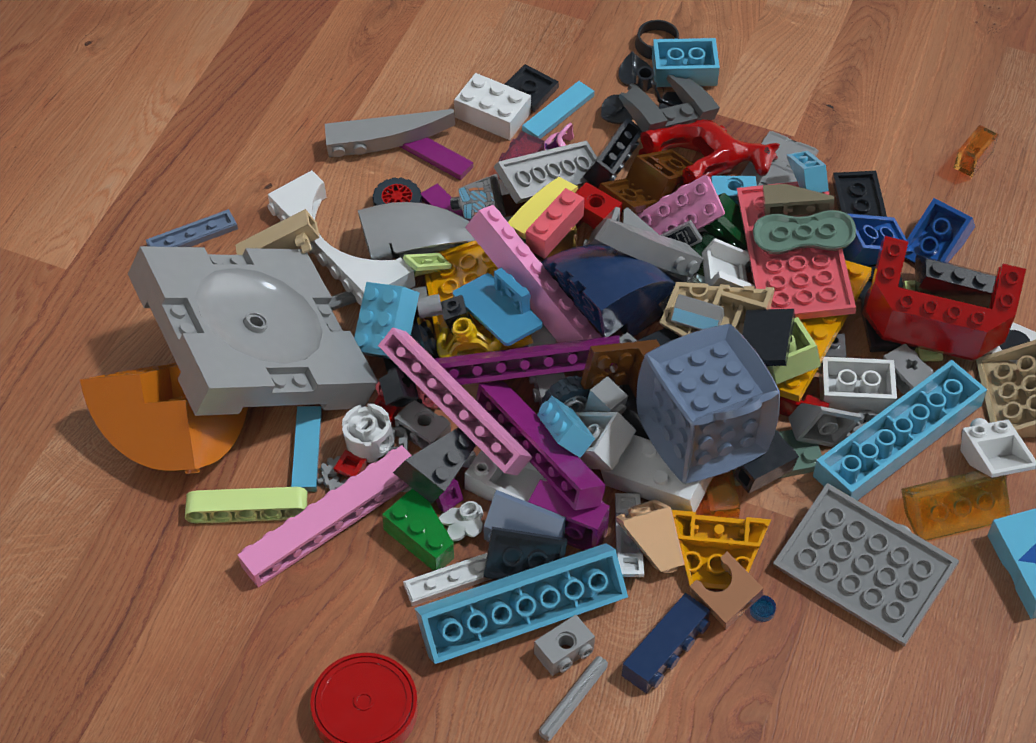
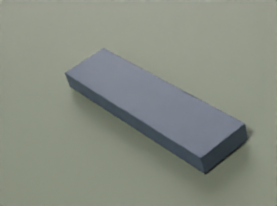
[146,209,238,247]

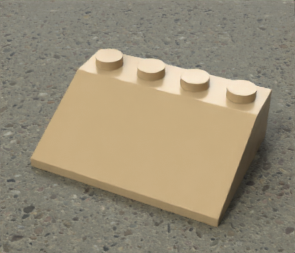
[976,340,1036,438]

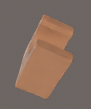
[690,552,763,629]

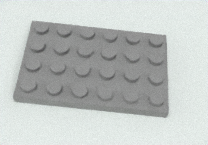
[773,483,959,647]

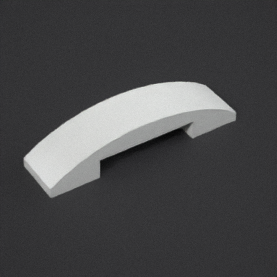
[615,493,644,577]

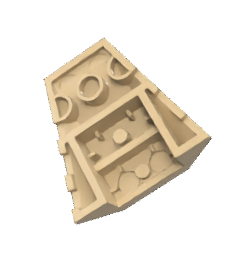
[660,282,775,337]

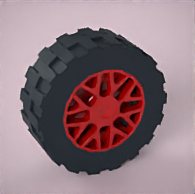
[373,177,422,206]

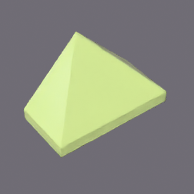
[403,253,452,277]

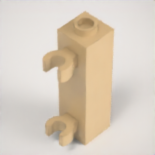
[235,209,320,255]

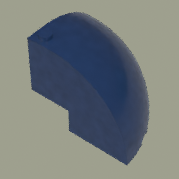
[541,245,675,337]

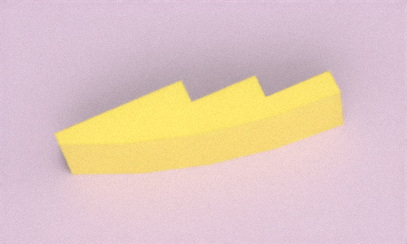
[508,177,578,239]

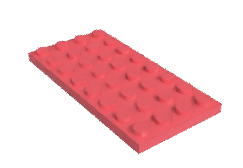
[737,182,856,319]

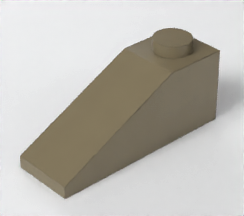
[763,184,834,217]

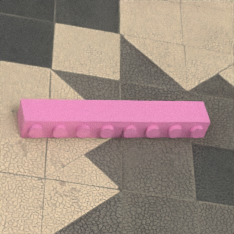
[465,205,602,343]
[378,327,532,475]
[238,445,411,588]

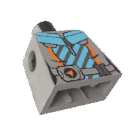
[450,174,506,219]

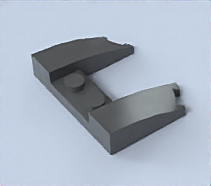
[619,75,720,132]

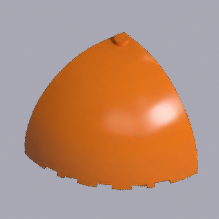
[80,363,248,474]

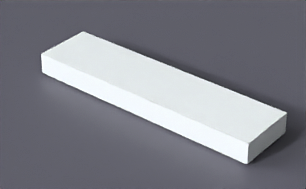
[403,553,491,606]

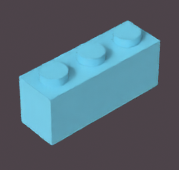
[537,396,595,458]

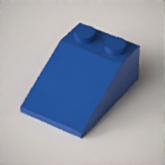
[905,198,975,263]
[842,214,913,266]

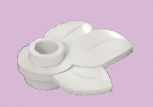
[439,501,483,542]

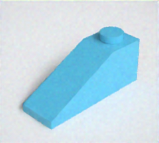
[787,151,829,193]

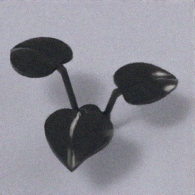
[601,51,683,124]

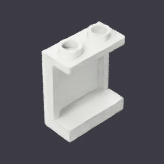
[702,239,755,289]

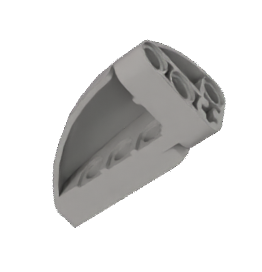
[358,202,475,260]

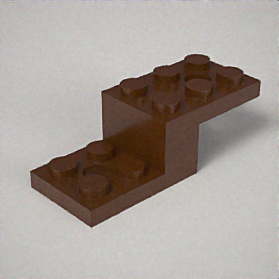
[598,149,692,214]
[581,339,660,399]

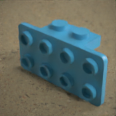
[453,268,543,346]

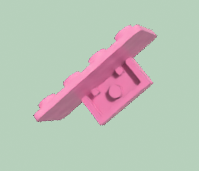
[636,175,725,235]

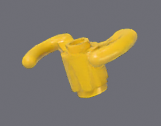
[436,318,502,358]

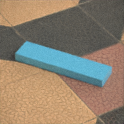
[522,81,595,141]
[291,406,322,492]

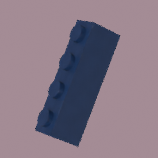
[621,593,710,694]

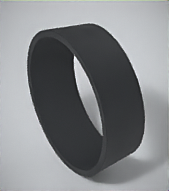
[635,20,679,60]

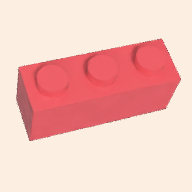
[526,188,584,259]

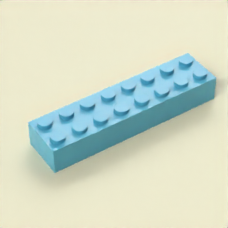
[813,360,987,501]
[414,543,628,664]

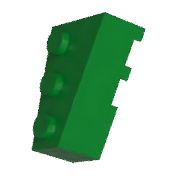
[382,488,454,571]

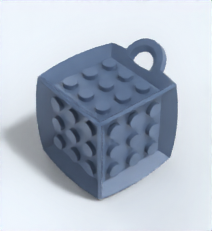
[637,324,780,484]

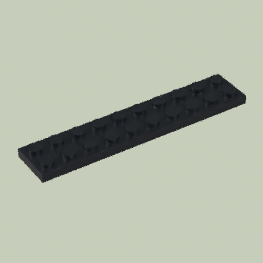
[832,171,916,352]

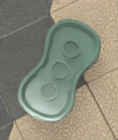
[753,210,856,254]

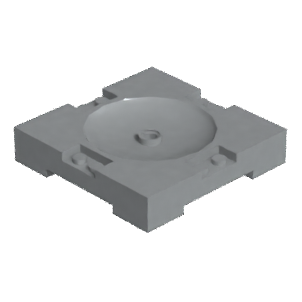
[128,246,378,416]

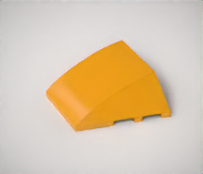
[672,510,771,590]

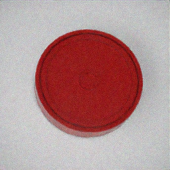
[310,653,418,743]

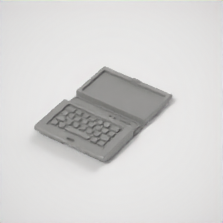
[741,131,819,186]

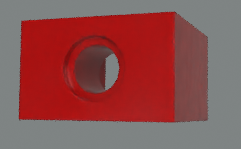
[576,182,622,229]

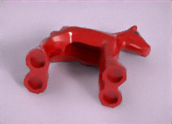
[639,119,780,186]

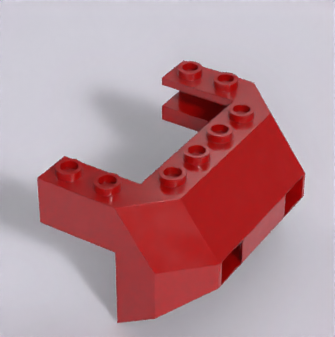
[862,236,1026,361]

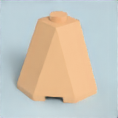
[616,499,685,573]

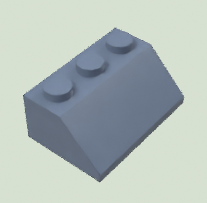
[484,490,566,542]

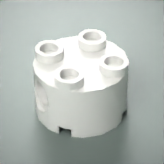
[342,404,394,463]

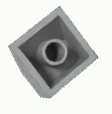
[789,403,862,447]

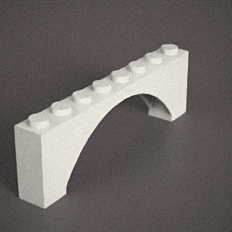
[268,170,415,305]

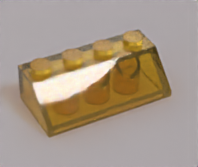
[901,470,1011,541]

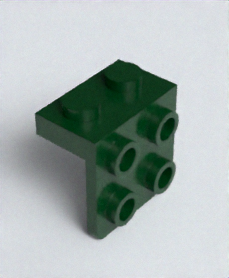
[703,193,747,250]

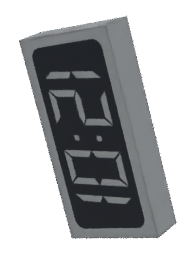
[661,220,702,247]

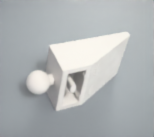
[960,418,1036,478]
[462,450,547,502]

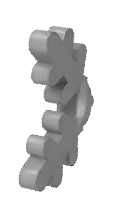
[317,456,346,491]

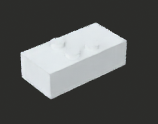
[601,435,714,512]

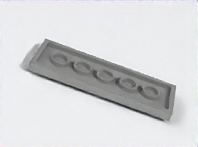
[494,141,597,204]

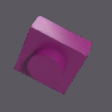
[436,479,463,513]

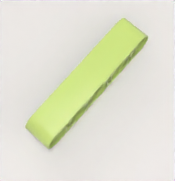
[185,487,307,523]

